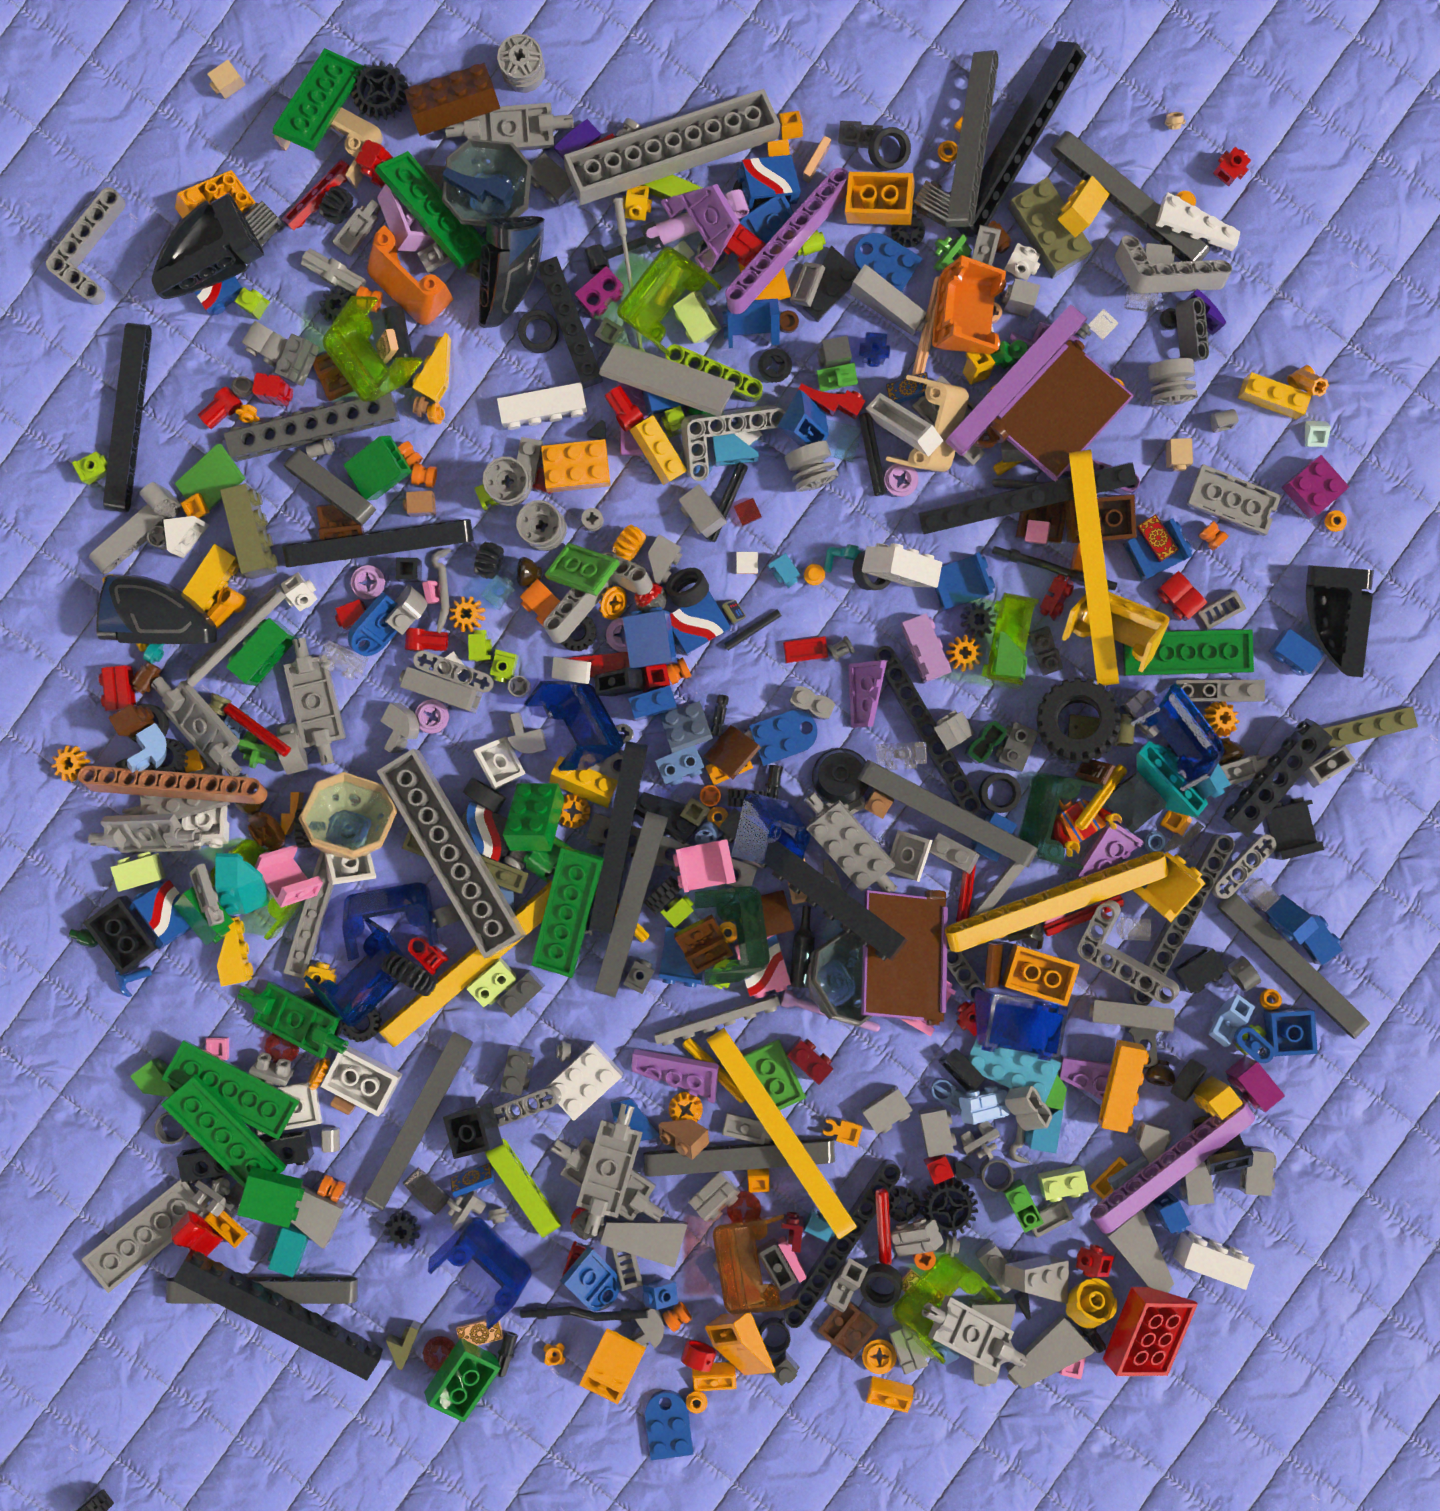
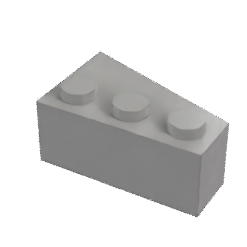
[1005,1255,1069,1304]

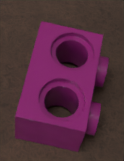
[575,266,624,318]

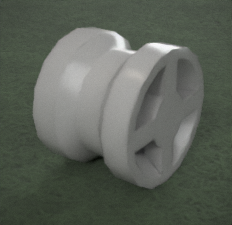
[581,508,604,532]

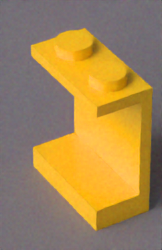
[1133,852,1205,922]

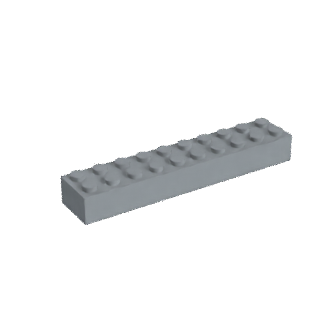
[564,89,780,206]
[377,749,526,959]

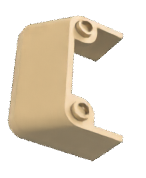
[274,107,383,189]
[886,375,969,472]

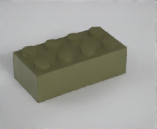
[1007,177,1093,279]
[220,484,278,579]

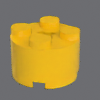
[1066,1278,1117,1329]

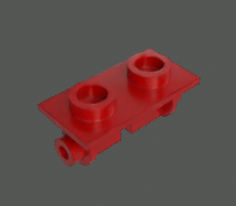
[1039,574,1074,621]

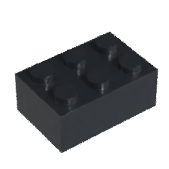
[83,896,164,975]

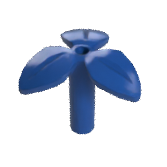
[115,967,152,997]

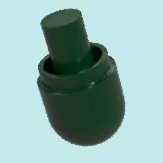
[69,928,98,948]

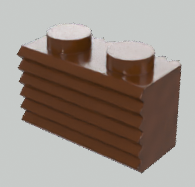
[109,705,154,737]

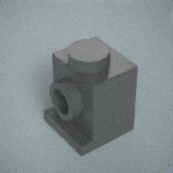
[623,958,655,994]
[771,1351,800,1386]

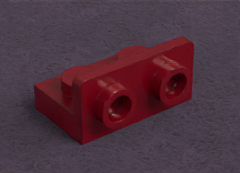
[781,1212,803,1253]

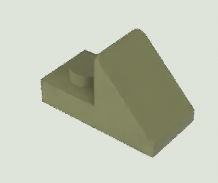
[386,1320,422,1370]

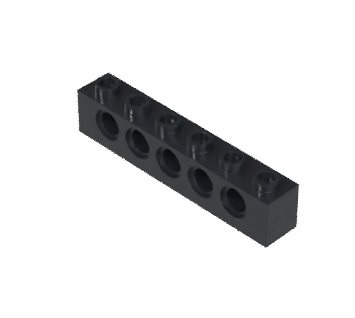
[538,256,603,389]
[1222,718,1333,837]
[176,1129,314,1183]

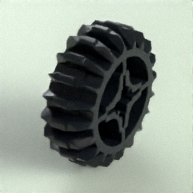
[351,60,409,121]
[381,951,438,996]
[920,1177,978,1237]

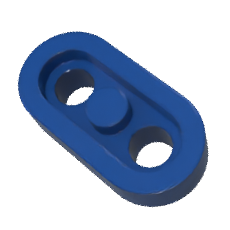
[1234,1026,1274,1063]

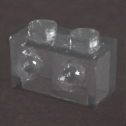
[317,641,369,681]
[876,742,927,770]

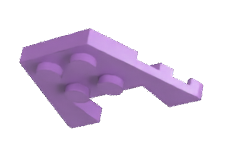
[661,184,740,275]

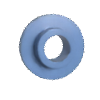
[1144,831,1166,852]

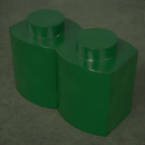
[965,721,1007,764]

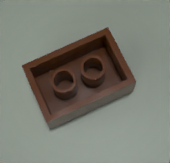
[1065,494,1137,543]

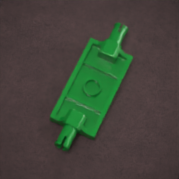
[237,982,349,1058]

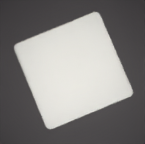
[670,240,695,265]

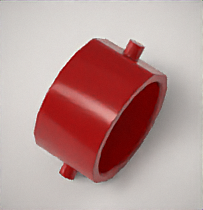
[681,1340,717,1372]

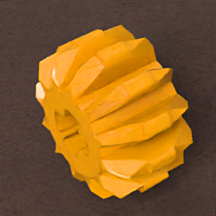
[612,524,646,561]
[449,596,486,632]
[946,635,983,672]
[1201,701,1240,738]
[51,745,90,782]

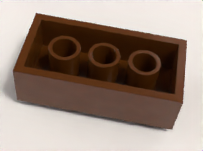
[404,63,501,136]

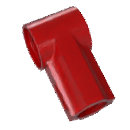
[198,386,243,430]
[604,386,644,432]
[405,628,449,651]

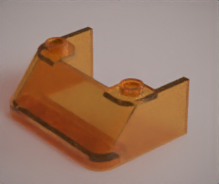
[713,1214,799,1314]

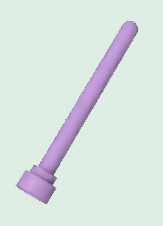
[780,990,880,1032]

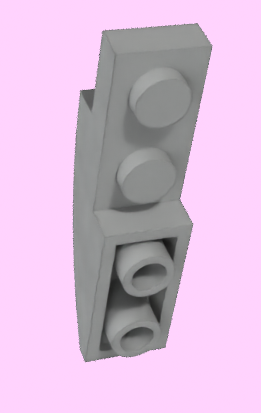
[1176,680,1265,702]

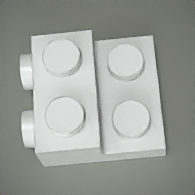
[182,805,229,850]

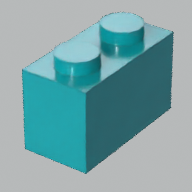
[267,1224,309,1277]

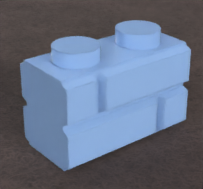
[959,1085,1010,1125]

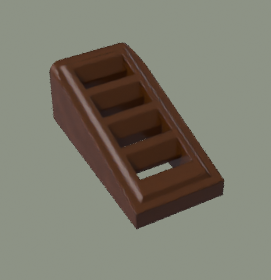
[1075,759,1115,785]

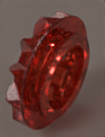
[264,1033,299,1063]
[727,1191,761,1226]
[422,1336,455,1372]

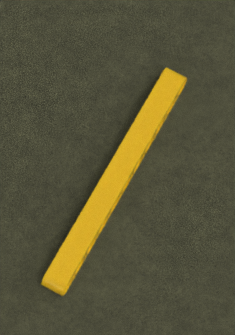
[1069,449,1119,686]
[945,851,1169,952]
[378,880,553,1047]
[706,1027,857,1240]

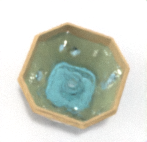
[299,772,398,860]

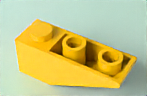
[412,332,451,403]
[217,917,253,987]

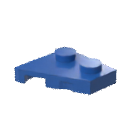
[611,1098,660,1141]

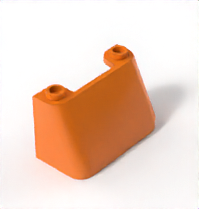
[367,225,454,325]
[932,255,1006,354]

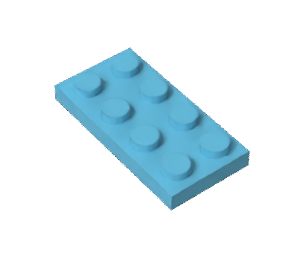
[968,1029,1061,1103]

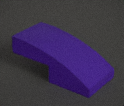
[554,119,601,160]
[1185,289,1226,336]

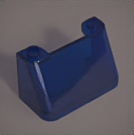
[974,989,1069,1061]

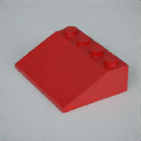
[1103,1287,1198,1376]

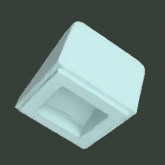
[1305,421,1331,447]

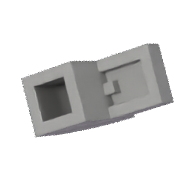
[384,584,428,635]
[380,703,419,753]
[507,712,548,754]
[277,722,308,775]
[824,1258,868,1313]
[630,1307,665,1349]

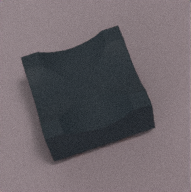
[1104,771,1167,833]

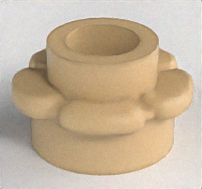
[1164,112,1186,130]

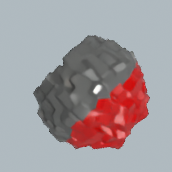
[634,583,668,614]
[570,1207,604,1240]

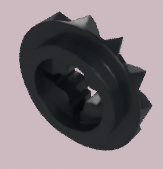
[891,214,925,248]
[758,348,792,383]
[888,1187,920,1222]

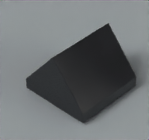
[586,420,606,441]
[953,1157,975,1181]

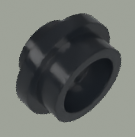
[1159,308,1177,330]

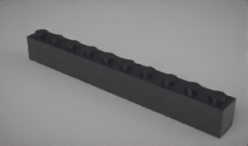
[955,41,1087,238]
[918,462,1137,535]
[719,808,908,961]
[173,1249,383,1381]

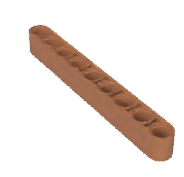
[78,766,267,804]

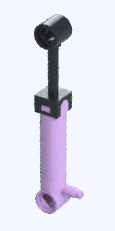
[583,189,749,274]

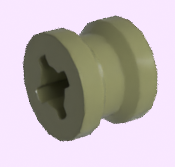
[208,693,232,716]

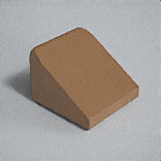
[330,1095,357,1115]

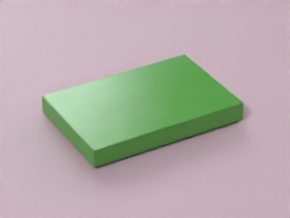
[175,444,246,517]
[544,543,620,596]
[743,1039,806,1110]

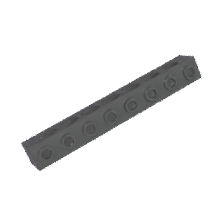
[224,390,400,462]
[586,813,758,894]

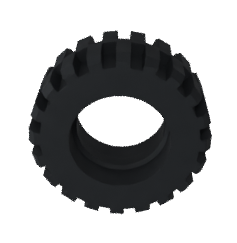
[1037,678,1121,764]

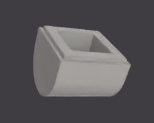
[1210,409,1239,433]
[321,1127,340,1153]

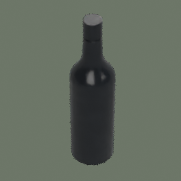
[382,306,413,388]
[789,906,815,988]

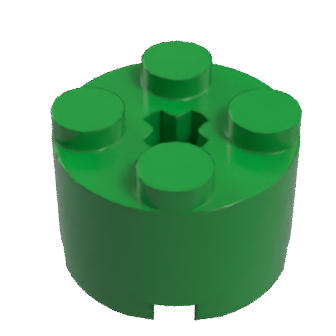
[523,836,572,883]

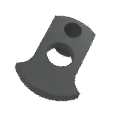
[1128,1028,1158,1069]

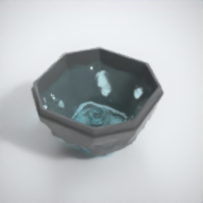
[442,139,532,228]
[806,930,872,1027]

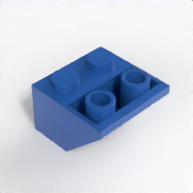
[777,390,829,447]

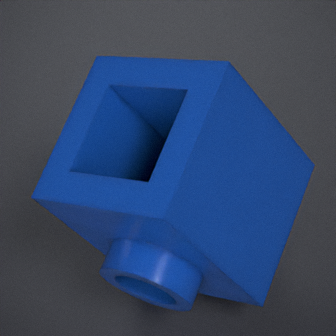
[642,1279,678,1310]

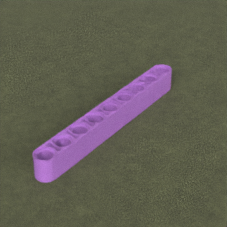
[725,168,849,314]
[945,305,1087,457]
[1090,1098,1255,1234]

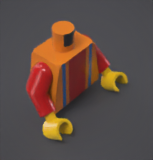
[1053,793,1122,857]

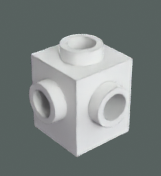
[1004,243,1041,281]
[281,572,318,611]

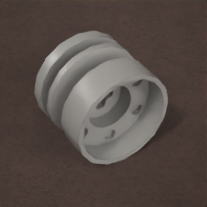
[497,34,546,93]
[1148,358,1198,406]
[785,441,839,492]
[483,457,532,506]
[516,500,567,551]

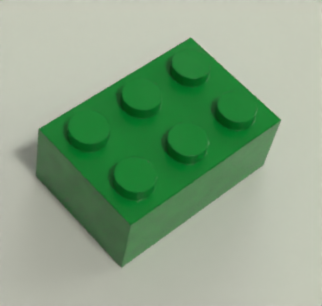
[226,618,298,686]
[503,783,564,851]
[424,1338,501,1422]

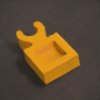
[822,1118,863,1147]

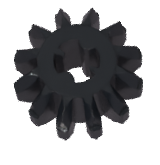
[319,186,354,225]
[319,288,356,326]
[474,541,504,579]
[960,602,996,638]
[384,1211,421,1249]

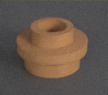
[413,396,429,417]

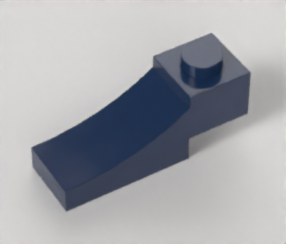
[442,167,515,207]

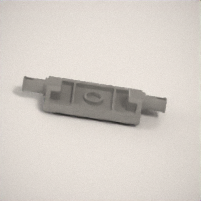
[445,103,574,150]
[283,637,346,766]
[151,677,242,777]
[122,766,249,819]
[804,792,897,893]
[88,814,202,853]
[576,1103,643,1236]
[550,1137,665,1223]
[922,1295,1028,1373]

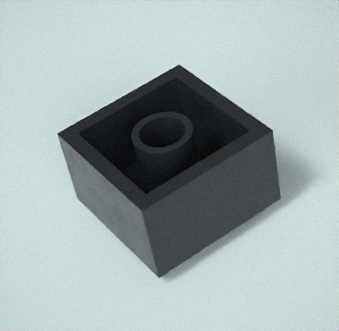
[443,1102,503,1159]

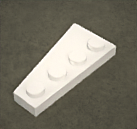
[1156,192,1240,251]

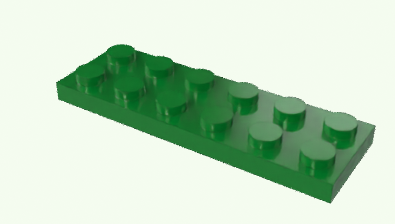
[272,48,364,152]
[375,151,488,269]
[1123,629,1254,676]
[531,845,604,978]
[161,1040,300,1140]
[161,1074,286,1188]

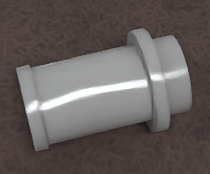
[306,438,335,459]

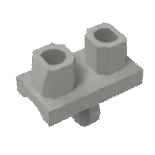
[417,242,452,273]
[249,1052,295,1086]
[960,1121,1000,1160]
[192,1178,235,1217]
[447,1190,486,1232]

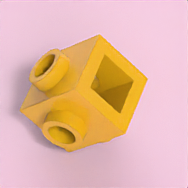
[622,185,652,221]
[303,962,337,994]

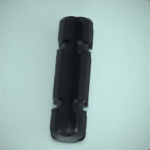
[710,694,729,736]

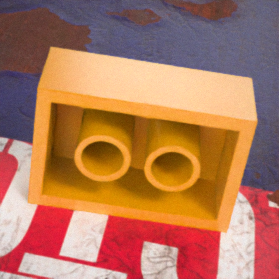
[845,172,915,225]
[541,439,611,493]
[1001,943,1080,1006]

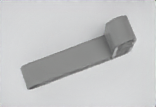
[46,187,125,305]
[1114,235,1232,293]
[681,405,785,481]
[89,482,182,574]
[543,552,653,643]
[1077,900,1180,1004]

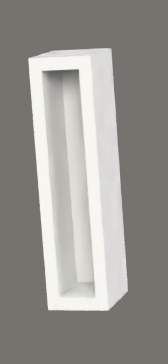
[497,382,587,430]
[865,393,943,457]

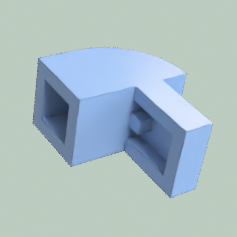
[127,723,166,773]
[1208,994,1255,1047]

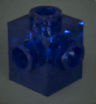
[859,332,890,367]

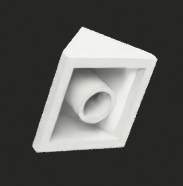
[164,516,210,558]
[473,736,526,789]
[888,830,932,882]
[324,842,376,885]

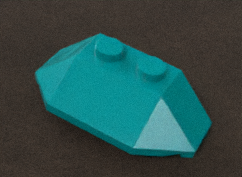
[1136,741,1208,818]
[215,853,270,915]

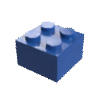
[1264,1007,1318,1057]

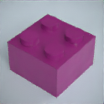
[1281,455,1350,519]
[1225,1056,1285,1112]

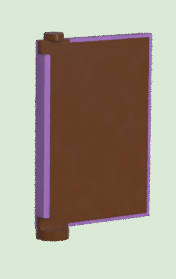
[987,340,1134,482]
[861,890,948,1026]

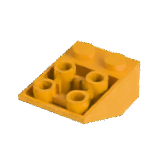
[175,170,256,219]
[705,1311,775,1375]
[579,1328,646,1404]

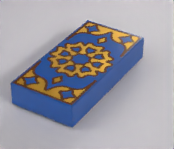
[886,372,929,404]
[450,1163,495,1198]

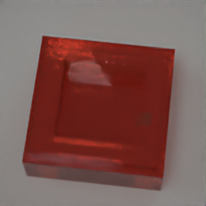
[734,498,762,527]

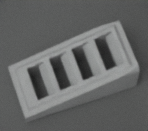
[1198,590,1247,630]
[611,1248,643,1291]

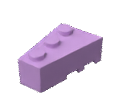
[377,184,435,252]
[900,613,952,684]

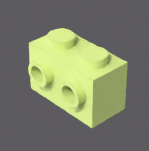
[673,292,722,343]
[110,852,166,892]
[466,957,517,1008]
[1037,1165,1089,1202]

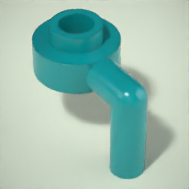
[823,544,862,573]
[143,644,164,664]

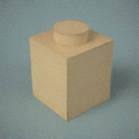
[208,59,246,99]
[1165,438,1193,471]

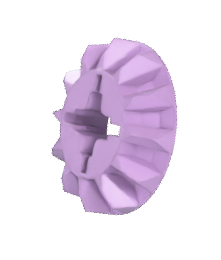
[884,463,918,497]
[351,565,386,600]
[606,618,628,652]
[415,699,449,734]

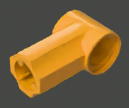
[1287,365,1329,397]
[207,587,247,629]

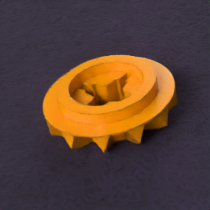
[598,585,627,620]
[559,794,590,828]
[307,1057,330,1090]
[669,1092,703,1122]
[862,1338,897,1374]

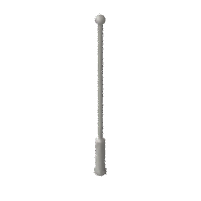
[612,198,645,352]

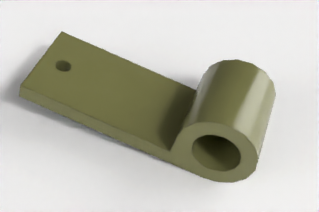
[1068,714,1135,747]

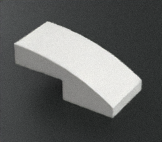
[552,657,591,684]

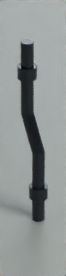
[992,546,1117,591]
[520,1306,648,1322]

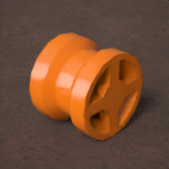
[913,1252,936,1270]

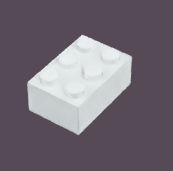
[862,543,942,588]
[546,1042,623,1121]
[321,1045,403,1117]
[1173,1231,1255,1290]

